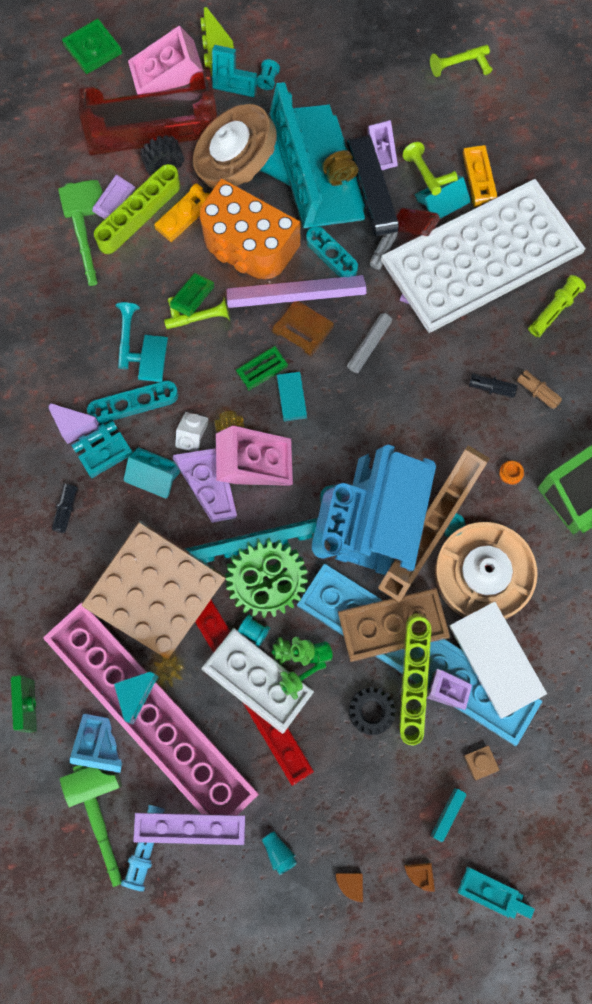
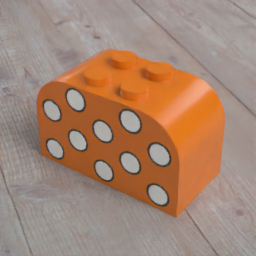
[200,178,300,279]

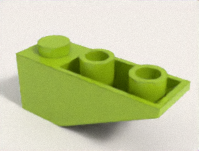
[200,7,234,76]

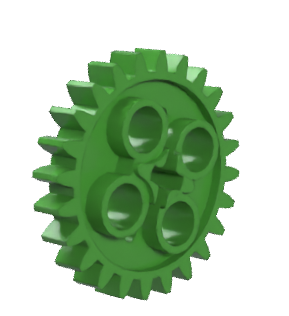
[225,538,308,618]

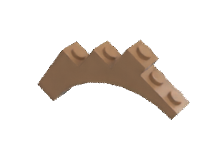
[378,445,490,602]

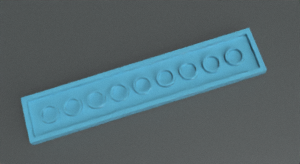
[297,564,542,746]

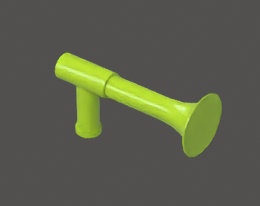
[430,45,493,77]
[403,142,458,195]
[164,297,230,329]

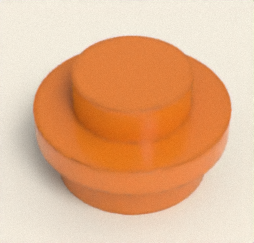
[499,461,524,485]

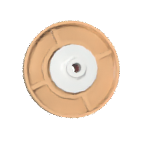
[435,522,537,619]

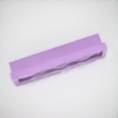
[134,813,245,845]

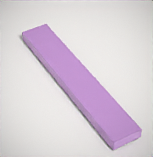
[226,275,366,308]

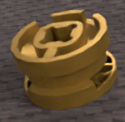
[322,150,358,186]

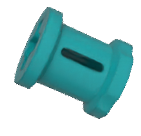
[257,59,280,90]
[238,614,271,647]

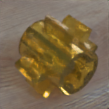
[215,411,244,433]
[154,655,185,688]

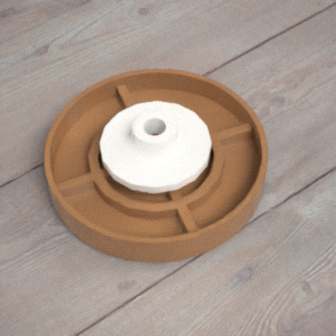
[193,104,276,188]

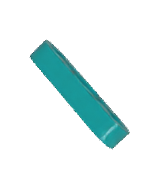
[306,227,358,277]

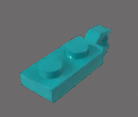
[457,867,535,919]

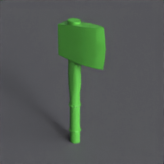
[58,180,103,286]

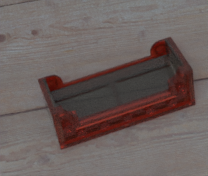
[79,70,217,155]

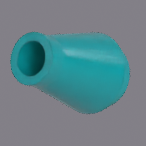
[262,831,297,875]

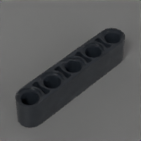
[347,135,398,237]

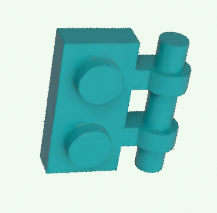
[71,421,133,479]

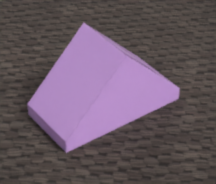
[367,120,398,170]
[48,403,99,444]
[427,669,472,710]

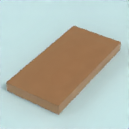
[338,588,450,662]

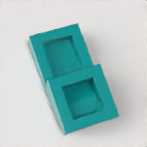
[138,335,168,382]

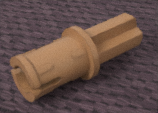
[517,370,562,409]

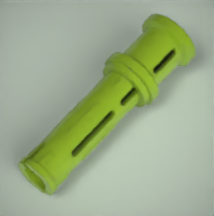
[528,275,586,337]

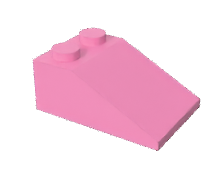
[128,25,204,96]
[216,426,293,486]

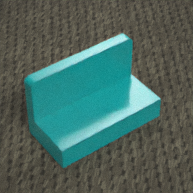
[415,175,470,222]
[124,447,180,498]

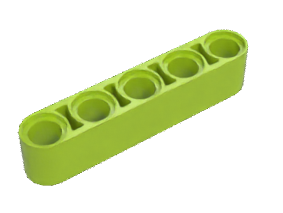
[94,164,181,254]
[399,613,431,745]

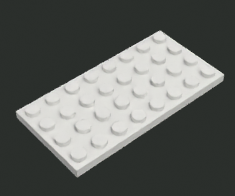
[381,179,585,333]

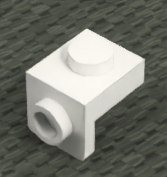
[175,412,208,452]

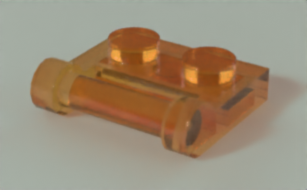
[272,301,334,357]

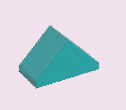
[114,672,159,724]

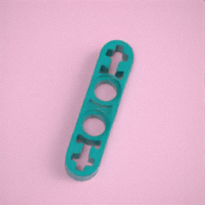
[87,381,179,424]

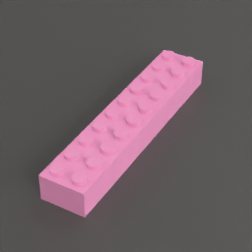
[43,603,259,815]

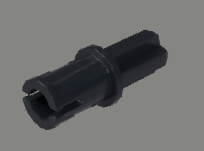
[469,373,518,398]
[52,484,78,533]

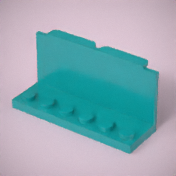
[269,82,365,228]

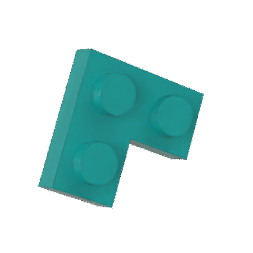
[212,45,257,97]

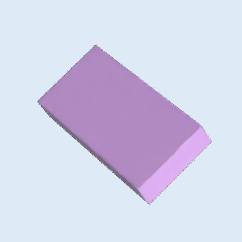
[92,175,135,219]

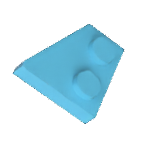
[70,714,122,773]

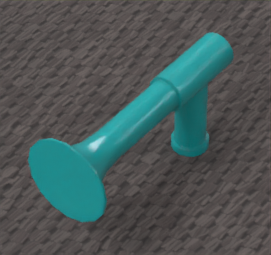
[116,302,141,370]

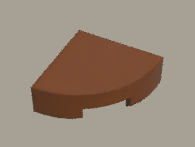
[404,863,435,892]
[335,873,363,902]

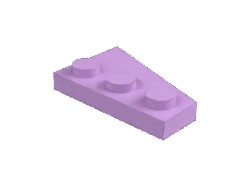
[173,448,237,522]

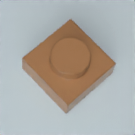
[464,745,499,781]

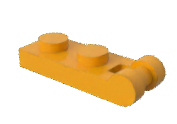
[462,145,497,207]
[154,183,210,242]

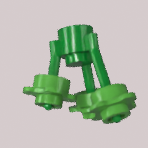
[272,637,333,700]

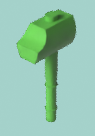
[60,765,122,887]

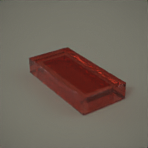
[397,208,440,236]

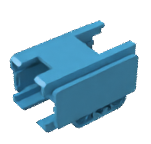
[312,445,436,575]

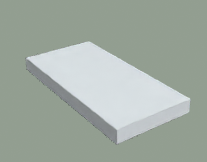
[449,602,547,719]
[202,629,314,734]

